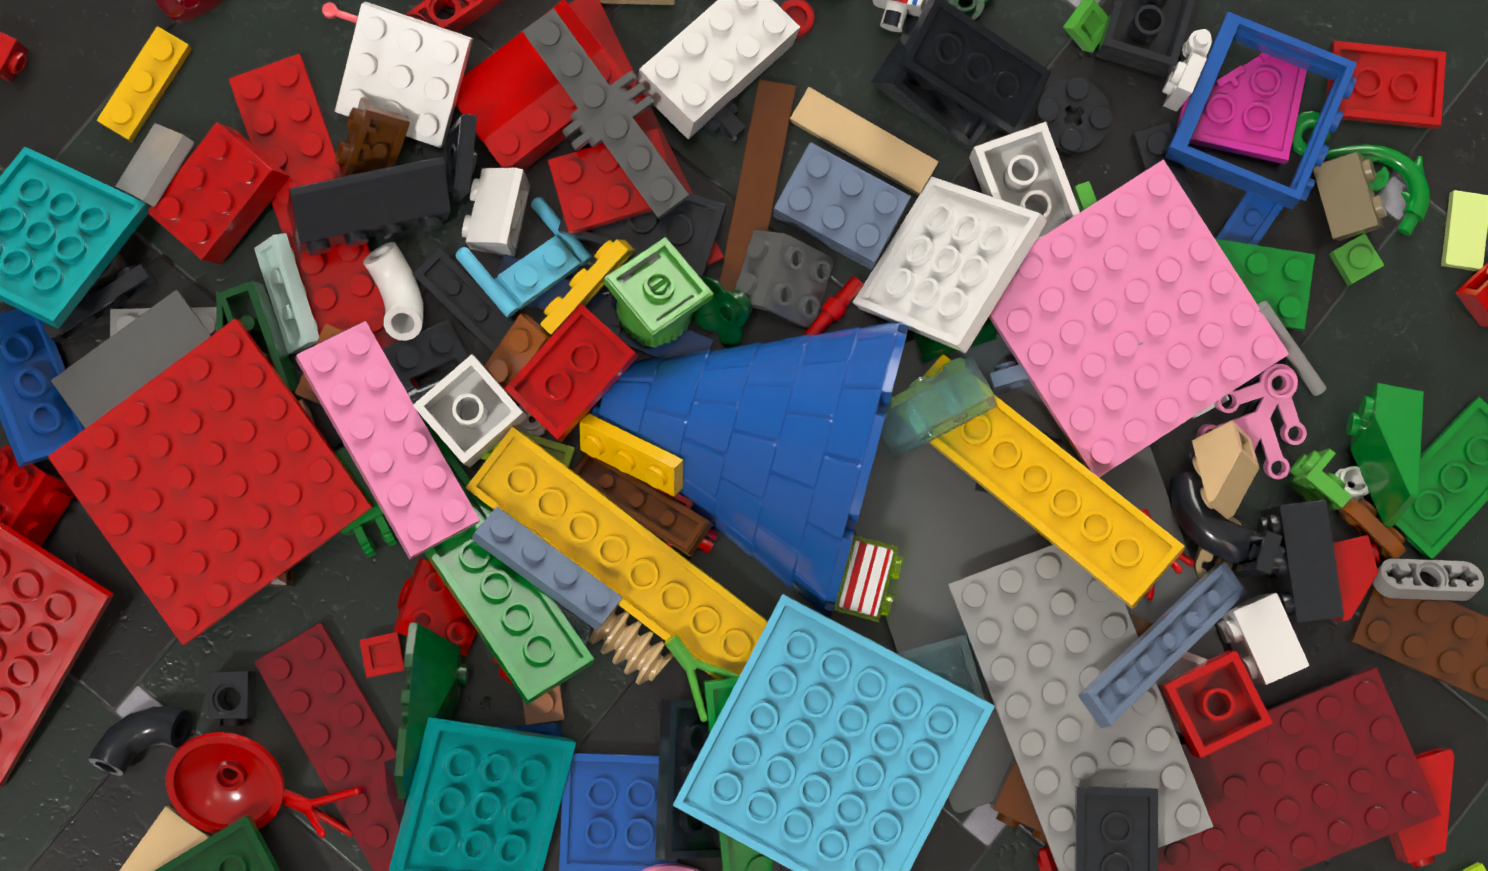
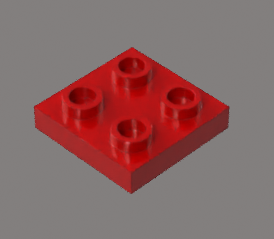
[392,558,476,656]

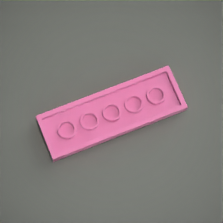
[296,321,480,559]

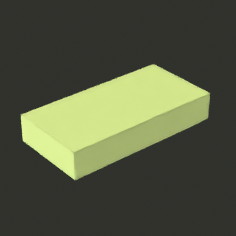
[1441,190,1488,271]

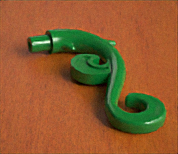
[1291,111,1430,236]

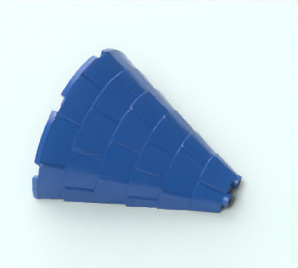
[591,321,909,617]

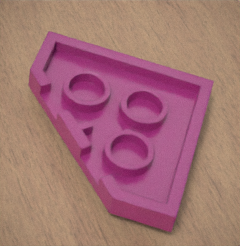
[1177,53,1307,164]

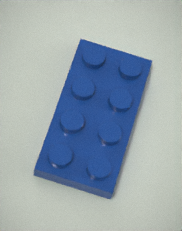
[0,309,85,467]

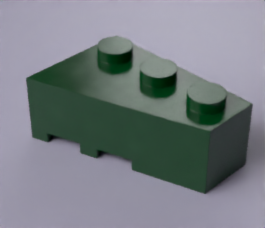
[216,280,298,395]

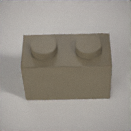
[1313,152,1387,241]

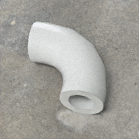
[363,242,423,341]

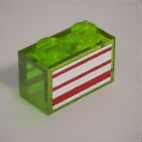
[834,535,904,622]

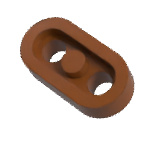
[1338,498,1406,560]

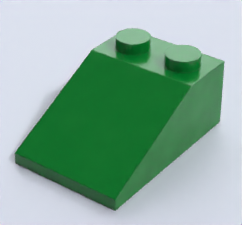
[1347,383,1424,527]

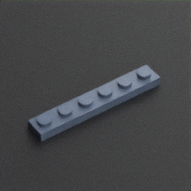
[1078,561,1247,728]

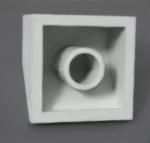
[462,168,530,257]

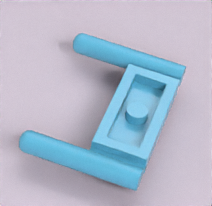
[456,197,593,318]

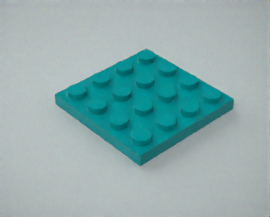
[0,147,149,329]
[389,717,576,871]

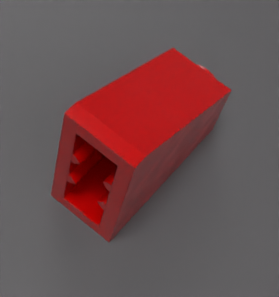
[1389,748,1454,867]

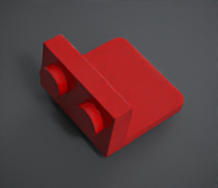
[0,445,75,547]

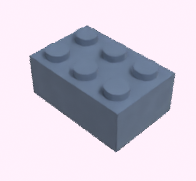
[773,142,911,270]

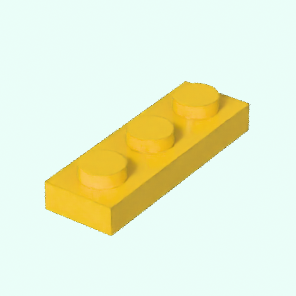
[97,26,192,143]
[540,239,636,335]
[580,414,683,496]

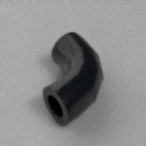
[1169,472,1251,564]
[88,706,193,776]

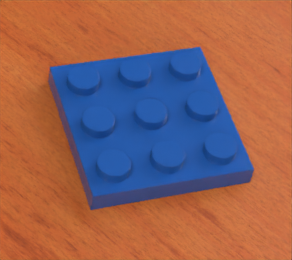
[559,753,677,871]

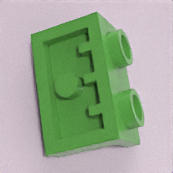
[1286,448,1352,511]

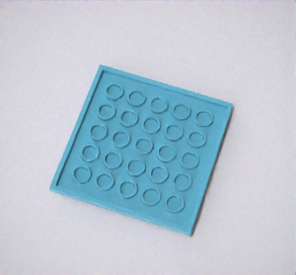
[673,594,995,871]

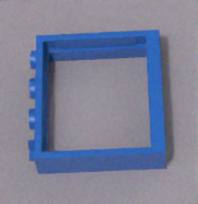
[1165,12,1357,210]

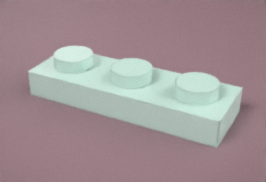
[254,233,319,355]

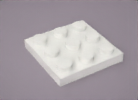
[335,2,473,148]

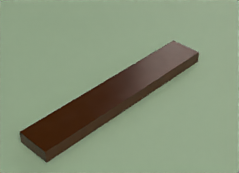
[719,79,796,291]

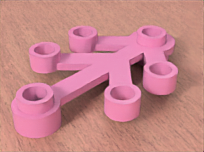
[1197,364,1307,479]

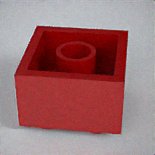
[1157,651,1273,758]

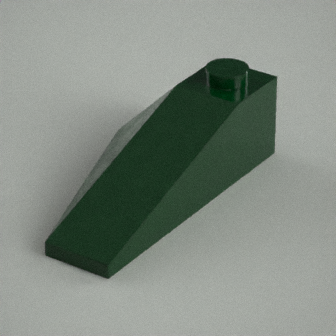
[394,622,469,799]

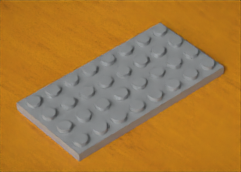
[948,545,1213,871]

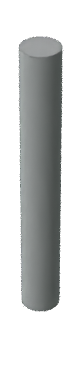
[1258,301,1326,396]

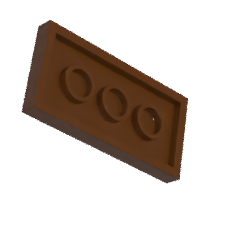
[1348,574,1488,702]

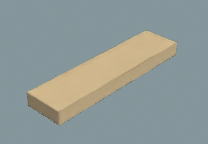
[790,87,939,196]

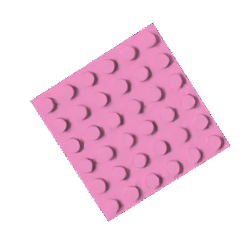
[989,159,1289,477]

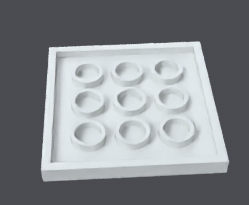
[853,176,1047,353]

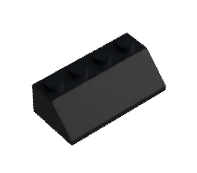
[287,157,450,255]

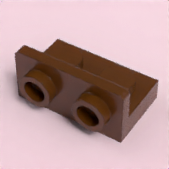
[335,97,410,177]

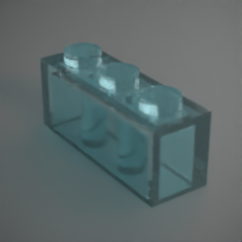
[881,356,997,460]

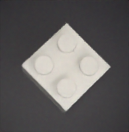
[413,354,527,468]
[1216,593,1309,685]

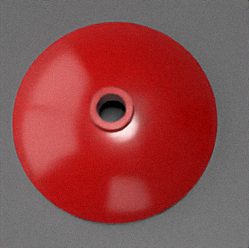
[166,732,285,834]

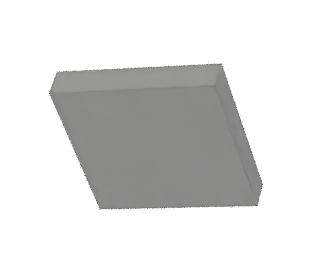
[115,123,194,207]

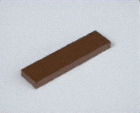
[572,452,712,557]

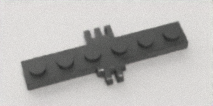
[523,8,690,219]

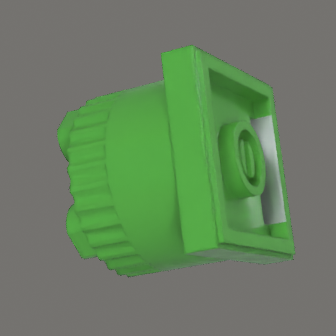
[604,237,714,348]

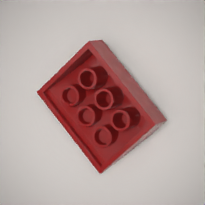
[456,0,632,170]

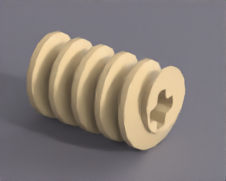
[589,607,674,685]

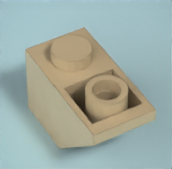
[1192,421,1259,519]

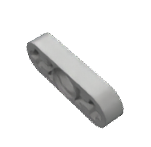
[1373,558,1484,601]

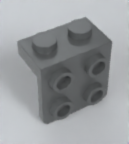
[735,230,833,328]

